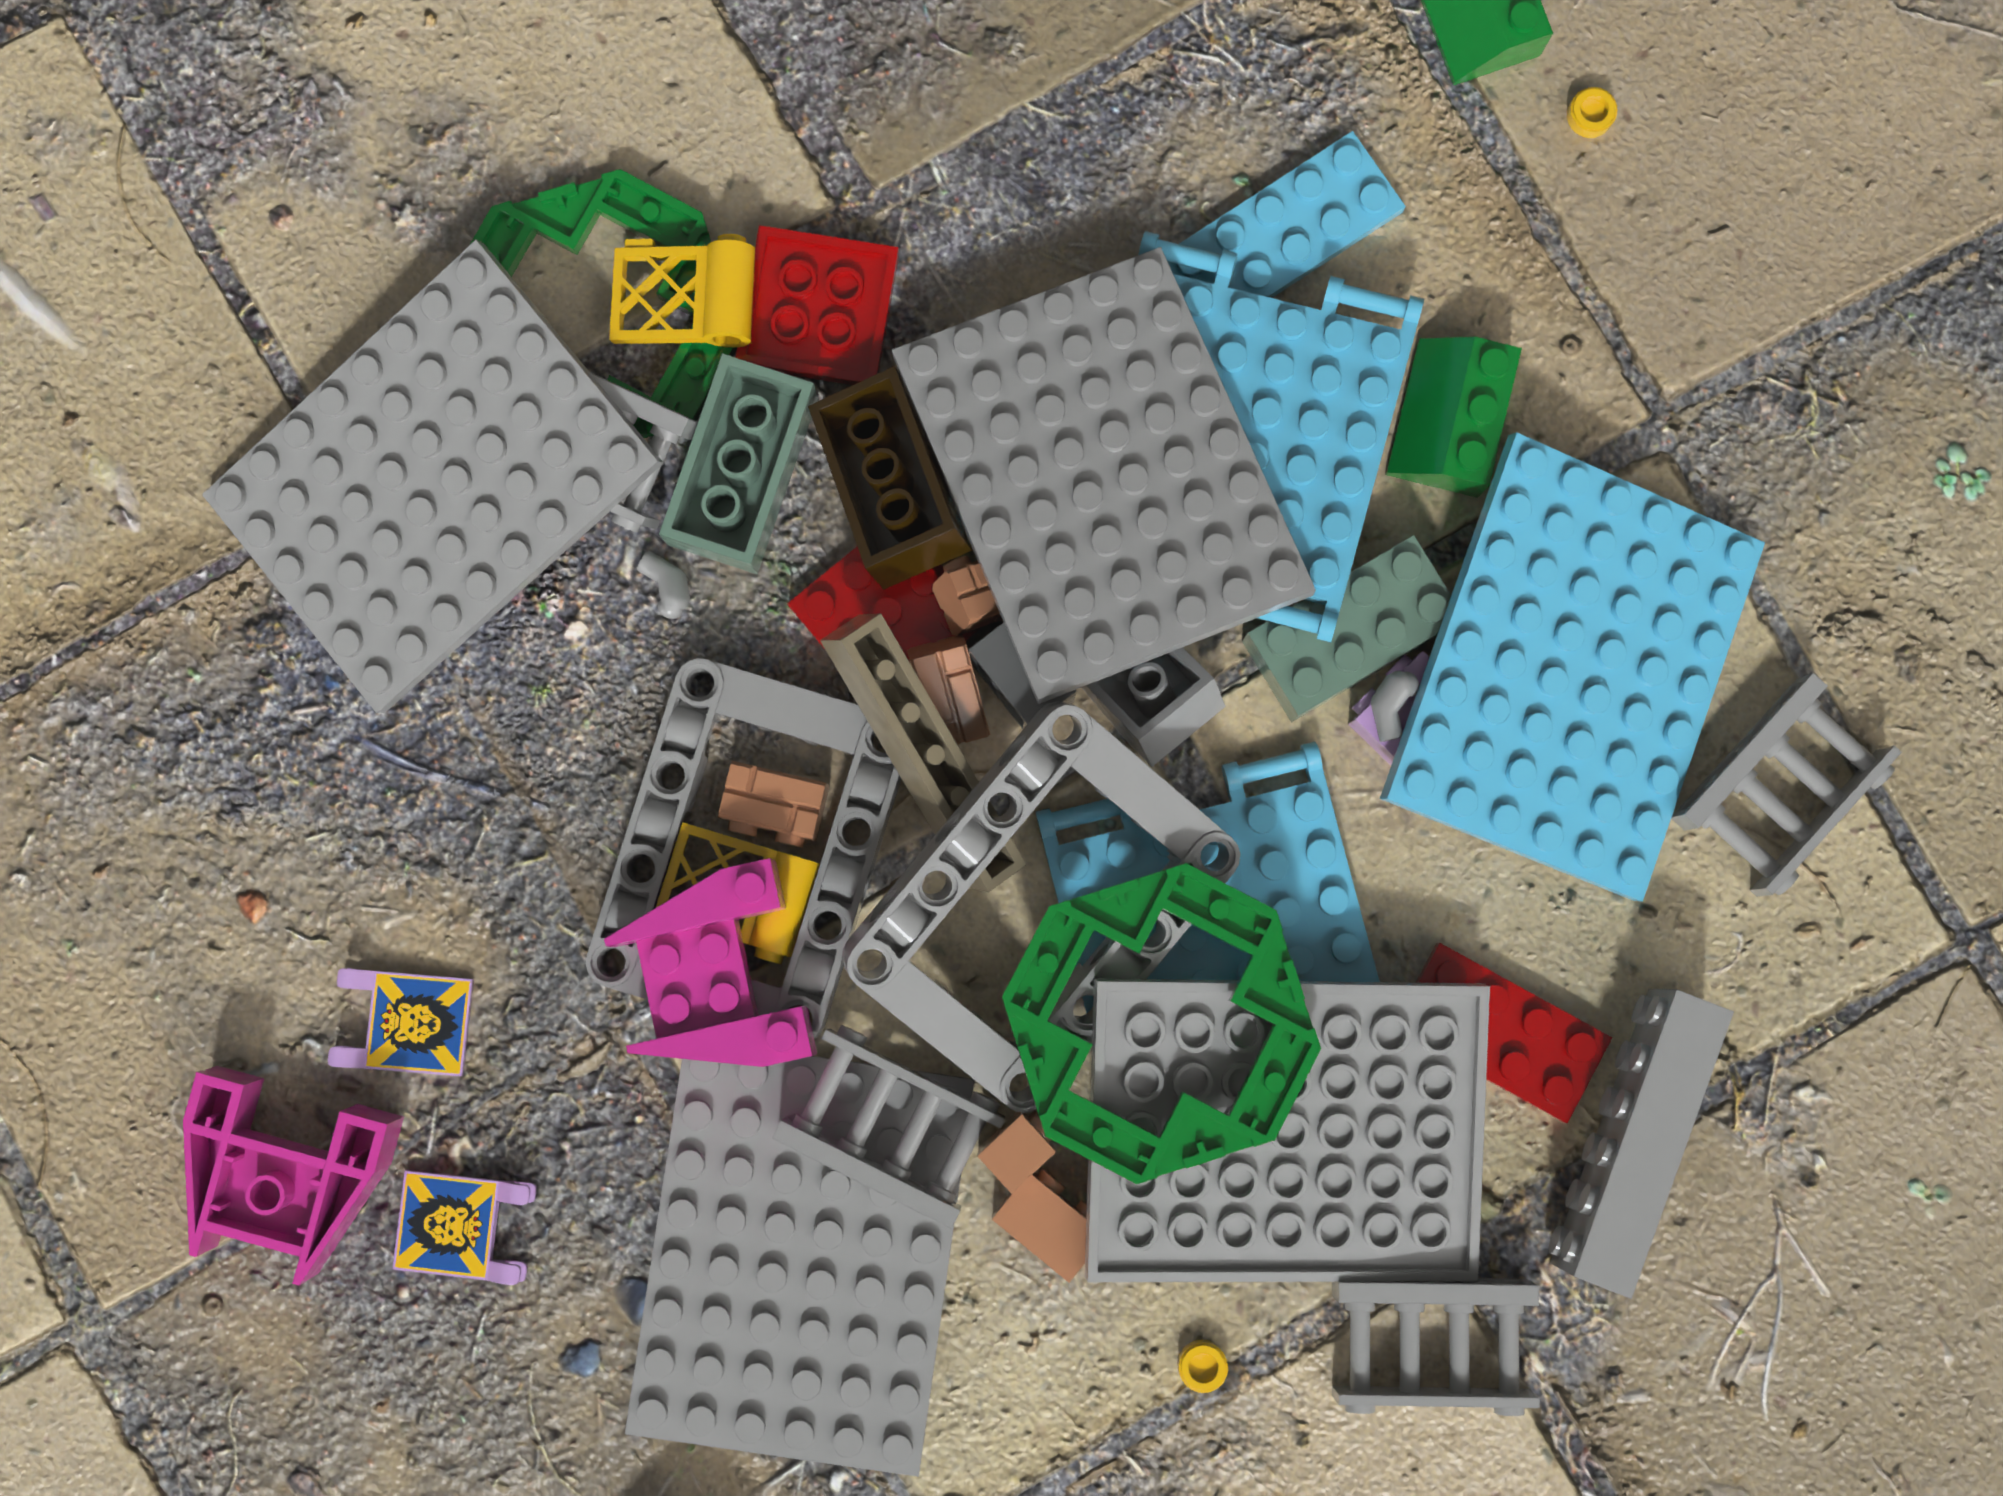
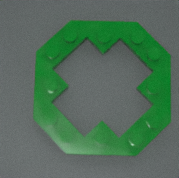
[470,169,737,438]
[1002,863,1321,1184]

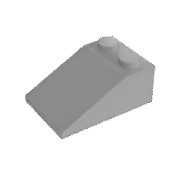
[1082,647,1226,767]

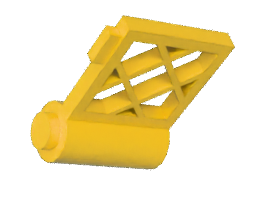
[609,234,755,347]
[656,822,820,964]

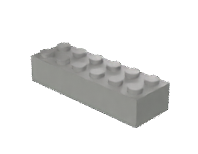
[1548,989,1734,1299]

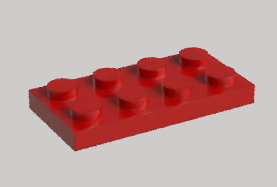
[1415,943,1613,1124]

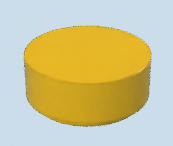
[1567,87,1617,138]
[1177,1340,1228,1393]

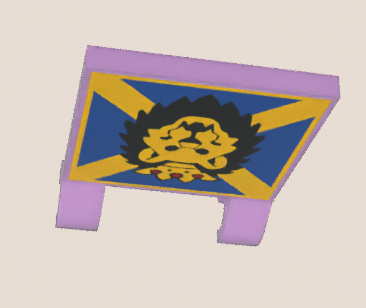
[328,968,474,1076]
[393,1170,537,1285]

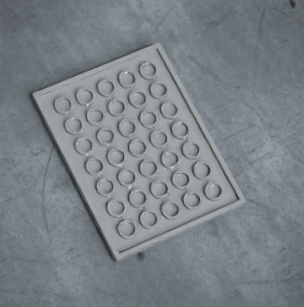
[202,240,664,713]
[892,247,1316,704]
[1084,978,1490,1282]
[625,1056,974,1477]

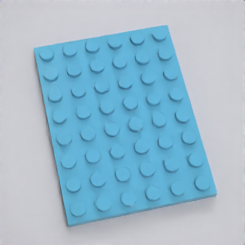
[1380,432,1765,902]

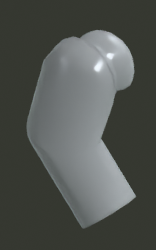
[637,550,690,619]
[1371,671,1419,742]

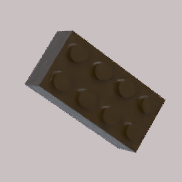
[808,366,972,590]

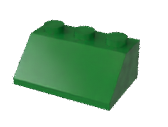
[1421,0,1553,86]
[1385,336,1522,498]

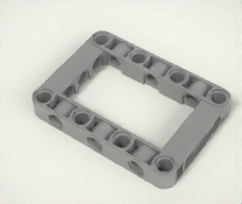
[586,658,901,1039]
[842,701,1240,1113]

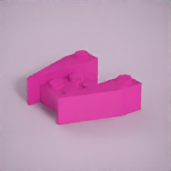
[604,858,817,1067]
[183,1066,404,1285]

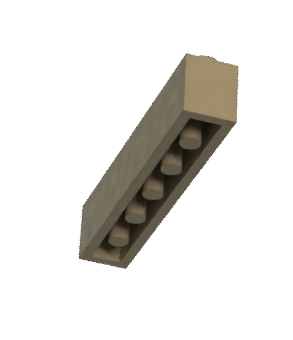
[820,613,1027,892]

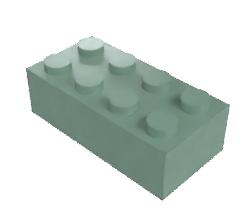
[659,354,819,575]
[1242,535,1451,723]

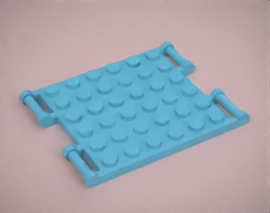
[1139,231,1425,642]
[1035,741,1380,1014]

